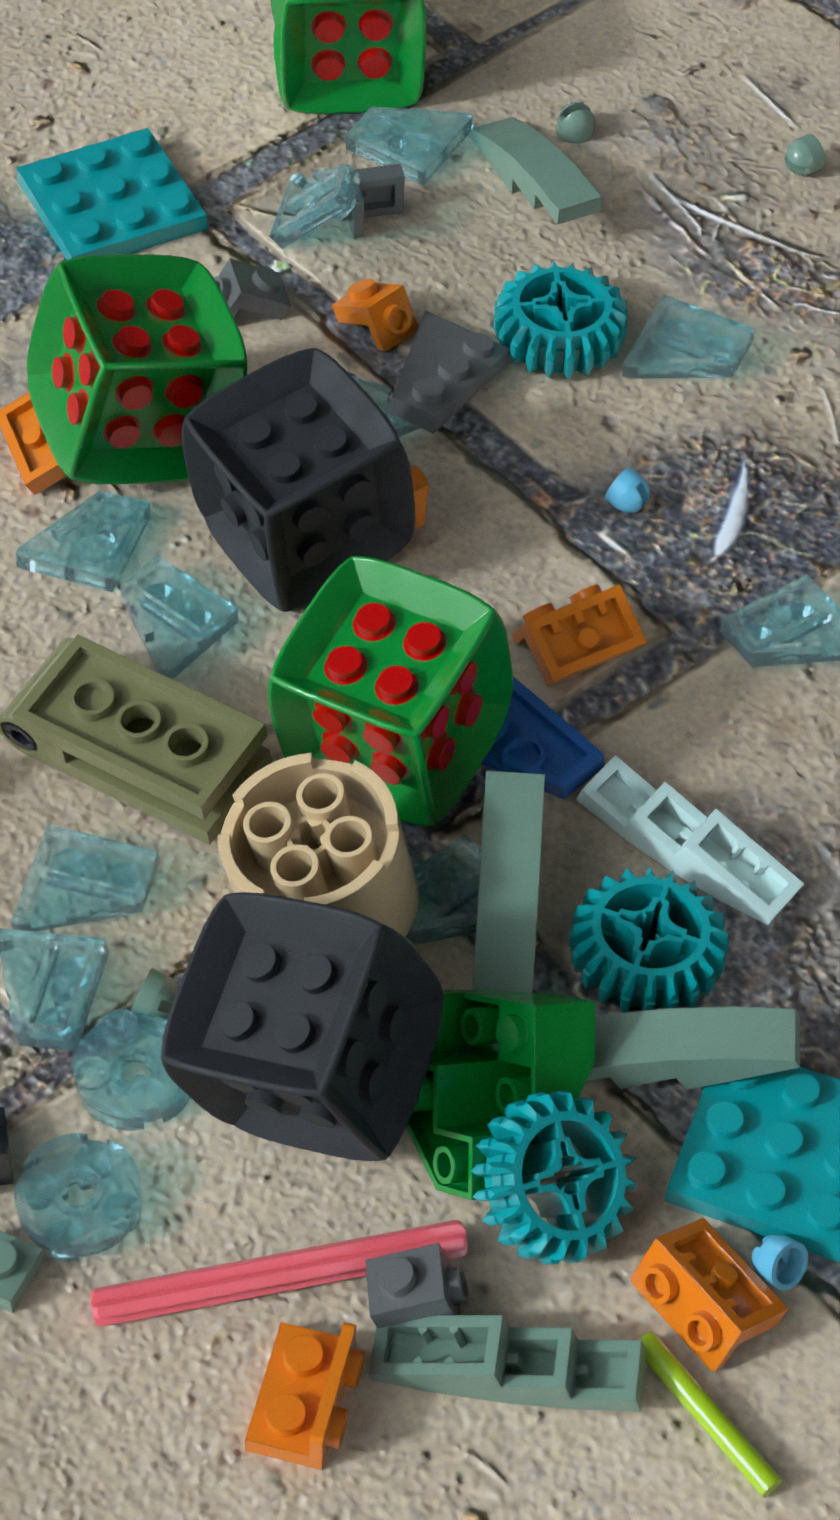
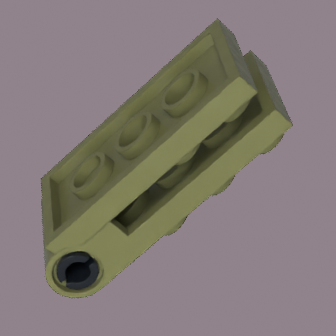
[0,634,272,845]

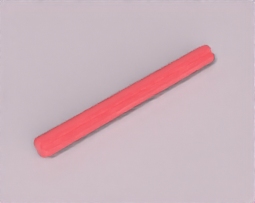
[90,1220,468,1327]

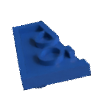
[481,676,605,800]

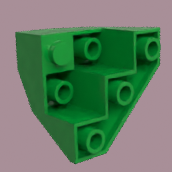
[406,990,595,1200]

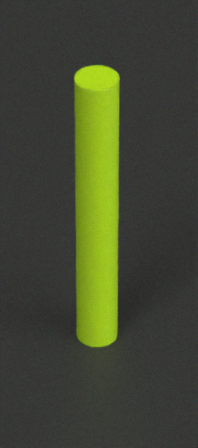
[639,1331,782,1498]

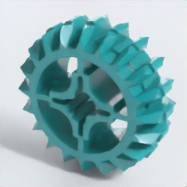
[494,261,628,380]
[568,867,729,1013]
[471,1091,639,1265]

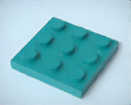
[16,128,207,260]
[664,1067,840,1263]

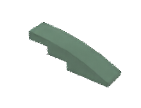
[470,117,602,225]
[472,770,545,993]
[586,1006,800,1090]
[369,1315,647,1412]

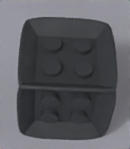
[182,348,416,612]
[161,892,444,1161]

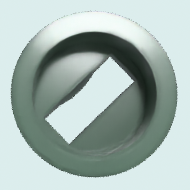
[557,102,595,144]
[785,134,826,176]
[131,968,179,1021]

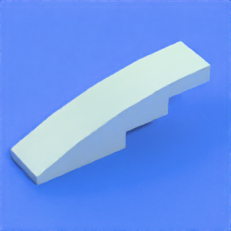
[576,755,804,925]

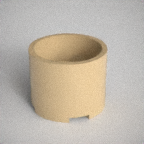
[218,753,419,938]

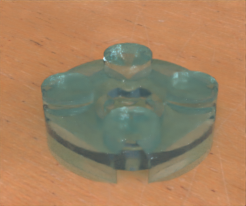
[73,1009,191,1131]
[14,1133,142,1262]

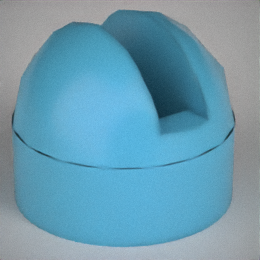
[605,467,650,513]
[752,1234,808,1290]

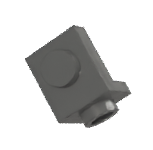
[337,163,405,238]
[214,259,291,320]
[365,1243,469,1328]

